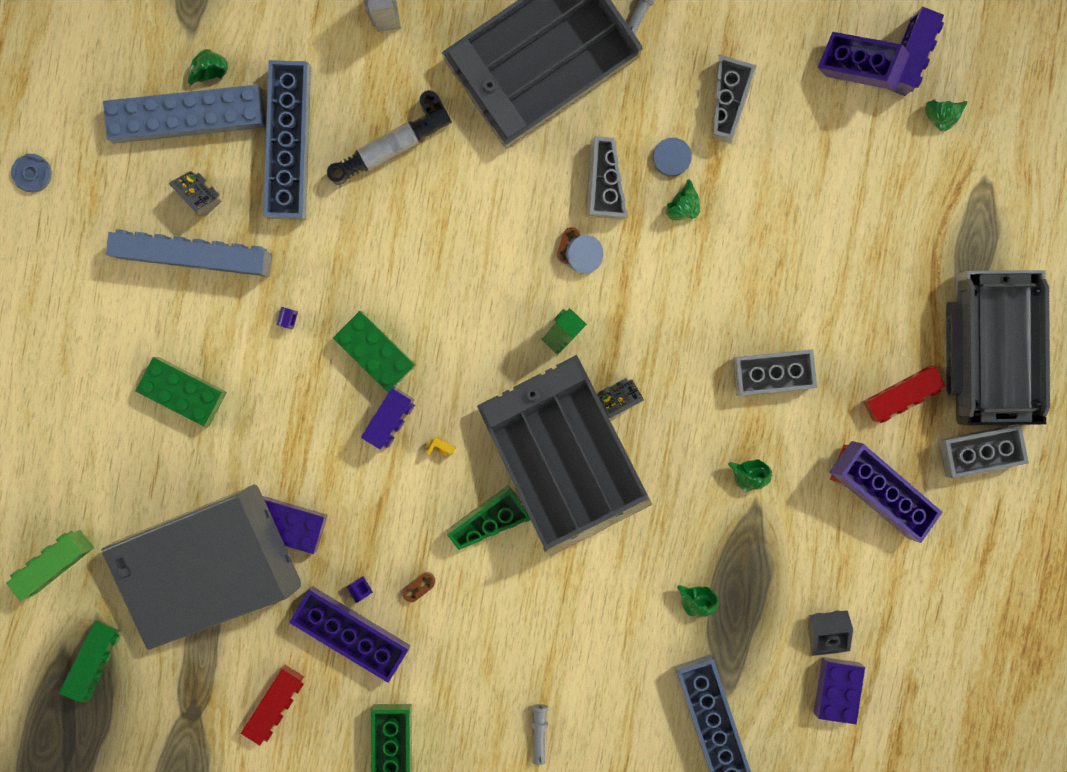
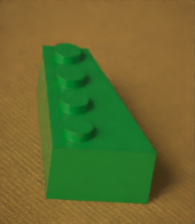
[541,308,587,355]
[447,485,531,550]
[59,620,120,703]

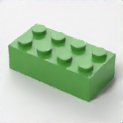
[6,530,94,601]

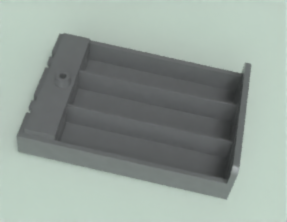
[442,0,643,149]
[477,355,652,556]
[101,484,301,650]

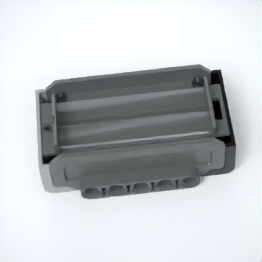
[946,270,1050,425]

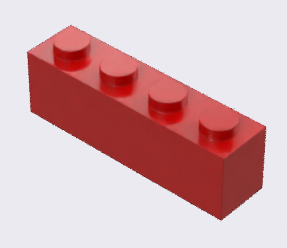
[863,366,946,423]
[240,665,304,746]

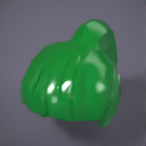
[188,49,228,85]
[925,99,967,131]
[666,179,700,221]
[728,459,772,491]
[677,585,719,617]

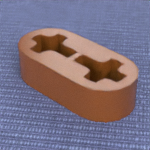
[557,227,580,264]
[403,572,436,602]

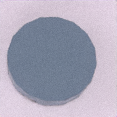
[653,138,692,176]
[11,154,52,193]
[566,235,603,273]

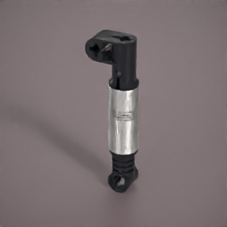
[327,90,452,185]

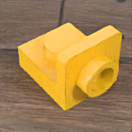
[425,436,456,456]

